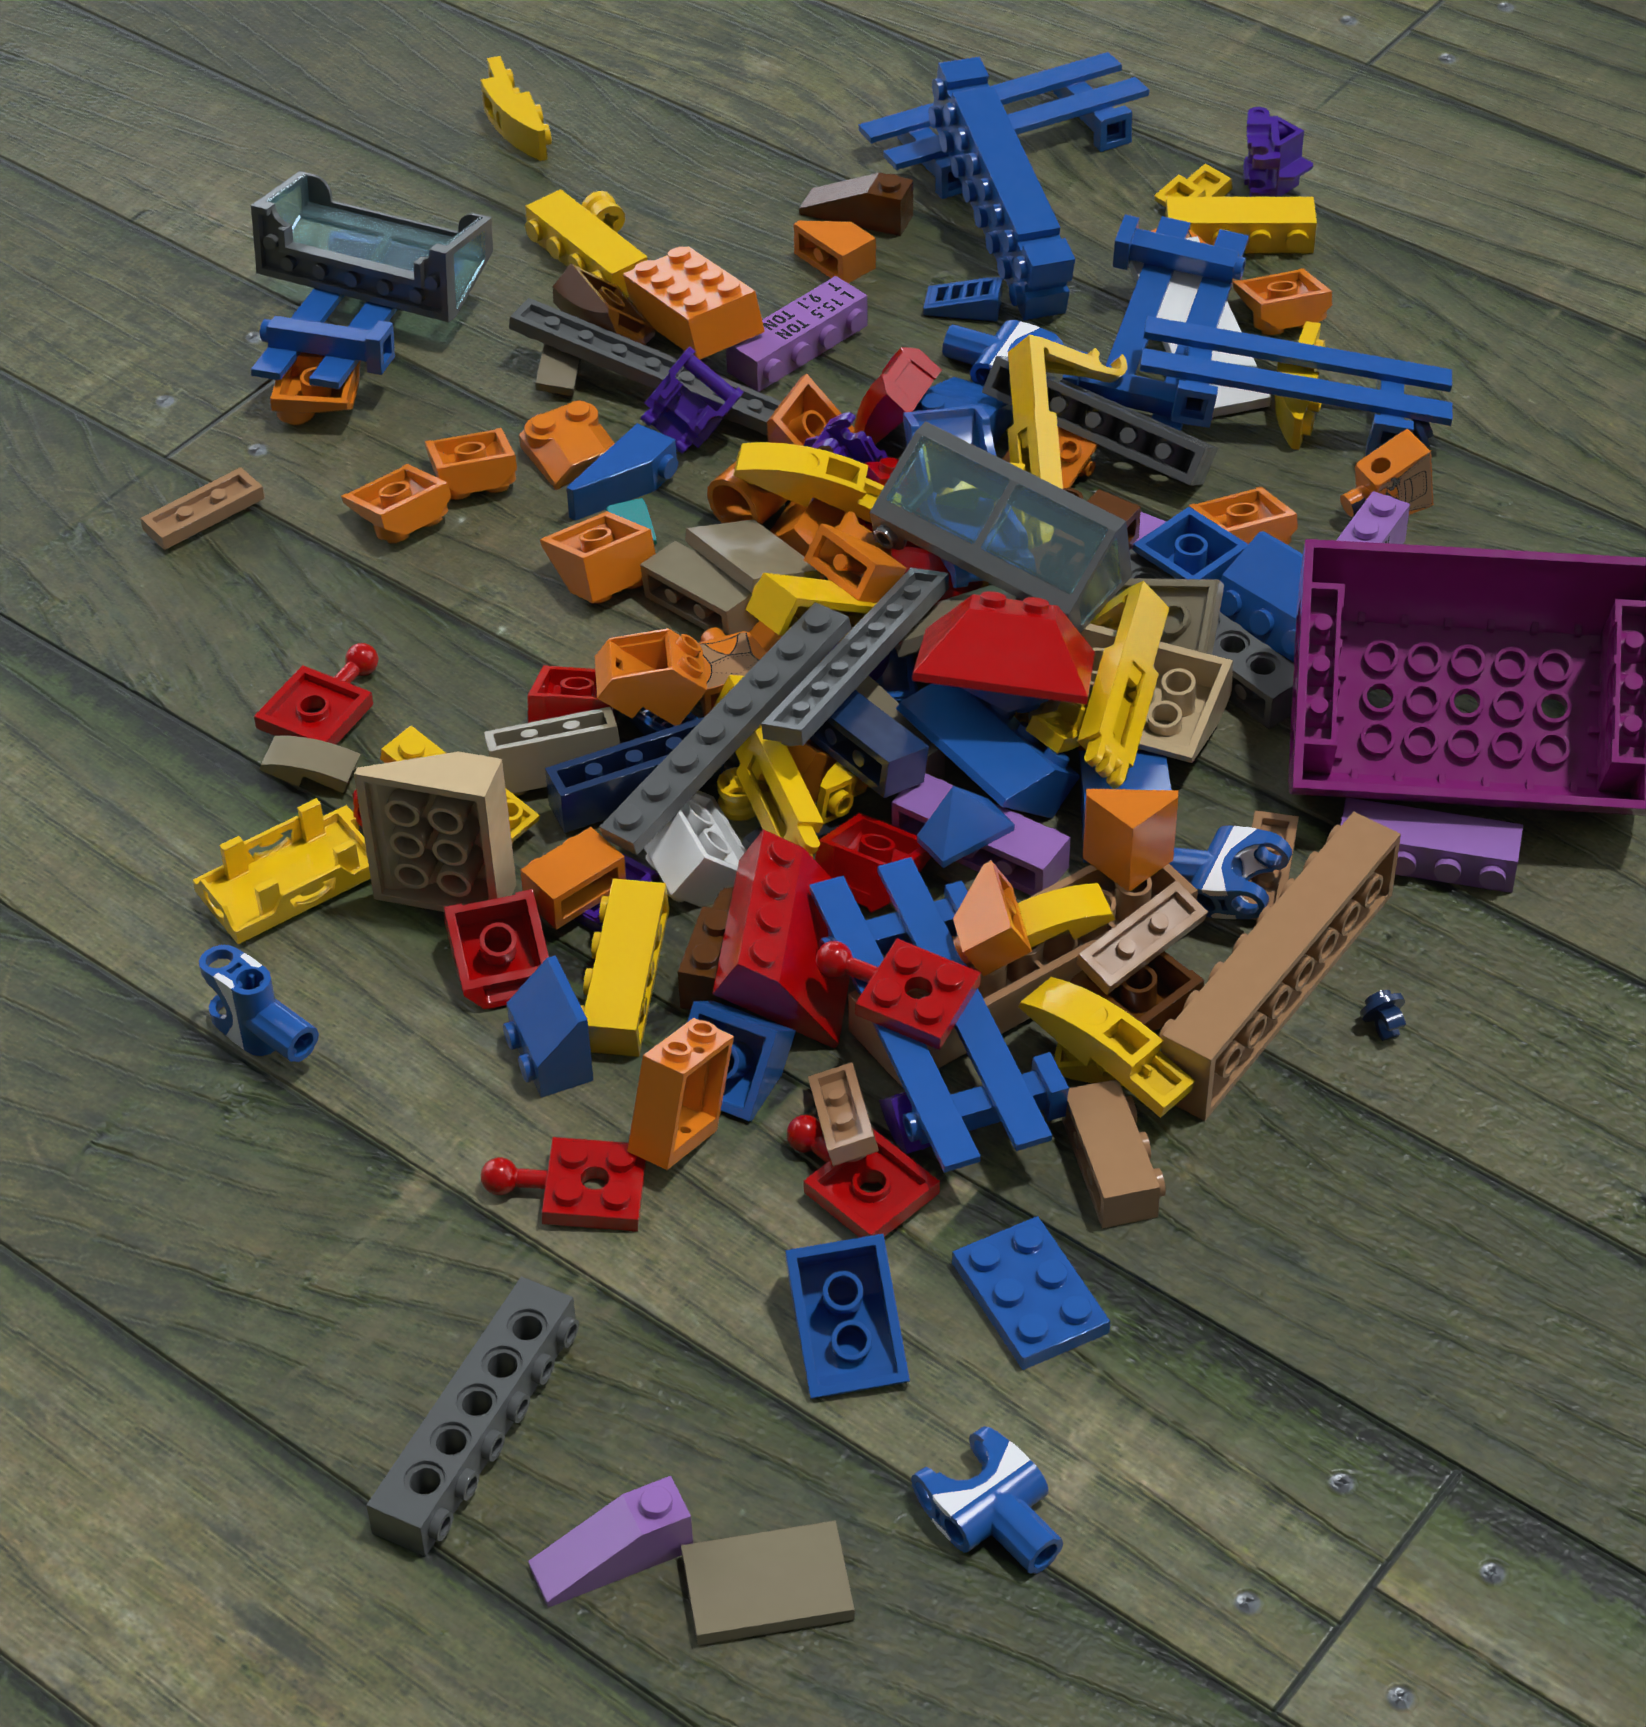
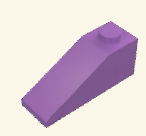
[528,1476,693,1608]

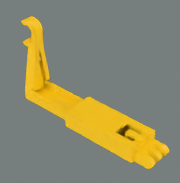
[1007,335,1127,549]
[1077,581,1169,789]
[714,675,824,857]

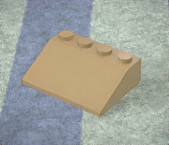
[1028,623,1233,763]
[354,751,517,912]

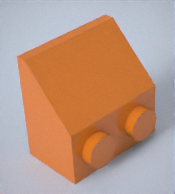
[540,511,656,603]

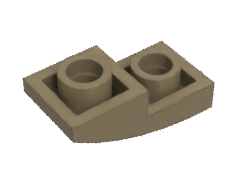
[536,343,582,396]
[259,736,360,793]

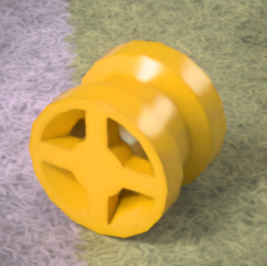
[582,191,625,232]
[717,767,756,821]

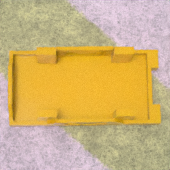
[193,798,371,944]

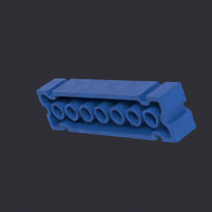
[929,57,1075,320]

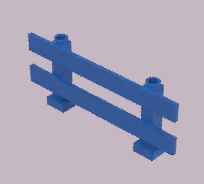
[858,52,1149,199]
[1062,214,1249,431]
[251,230,458,389]
[1140,316,1453,456]
[809,857,1069,1173]

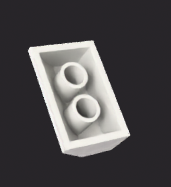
[644,790,746,907]

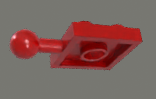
[254,643,379,745]
[816,939,981,1050]
[786,1115,940,1238]
[480,1137,647,1231]

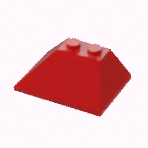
[912,591,1095,705]

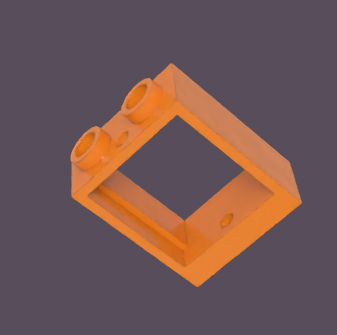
[627,1018,734,1170]

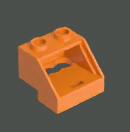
[595,628,707,726]

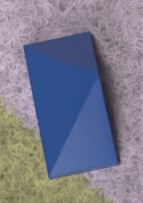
[917,786,1015,868]

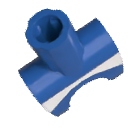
[942,320,1064,385]
[1169,825,1292,919]
[199,945,319,1062]
[911,1426,1063,1573]

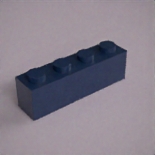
[801,662,929,798]
[545,717,724,833]

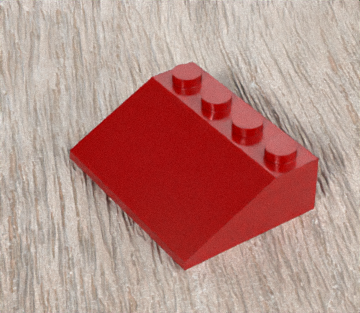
[712,829,861,1049]

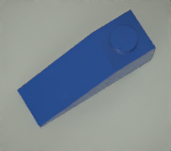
[566,423,678,521]

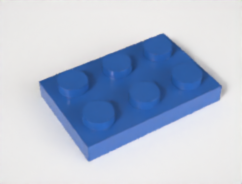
[952,1216,1111,1370]

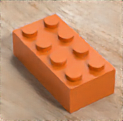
[623,246,765,360]

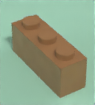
[1062,1079,1166,1228]

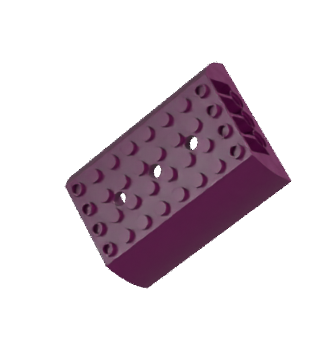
[1288,539,1646,816]

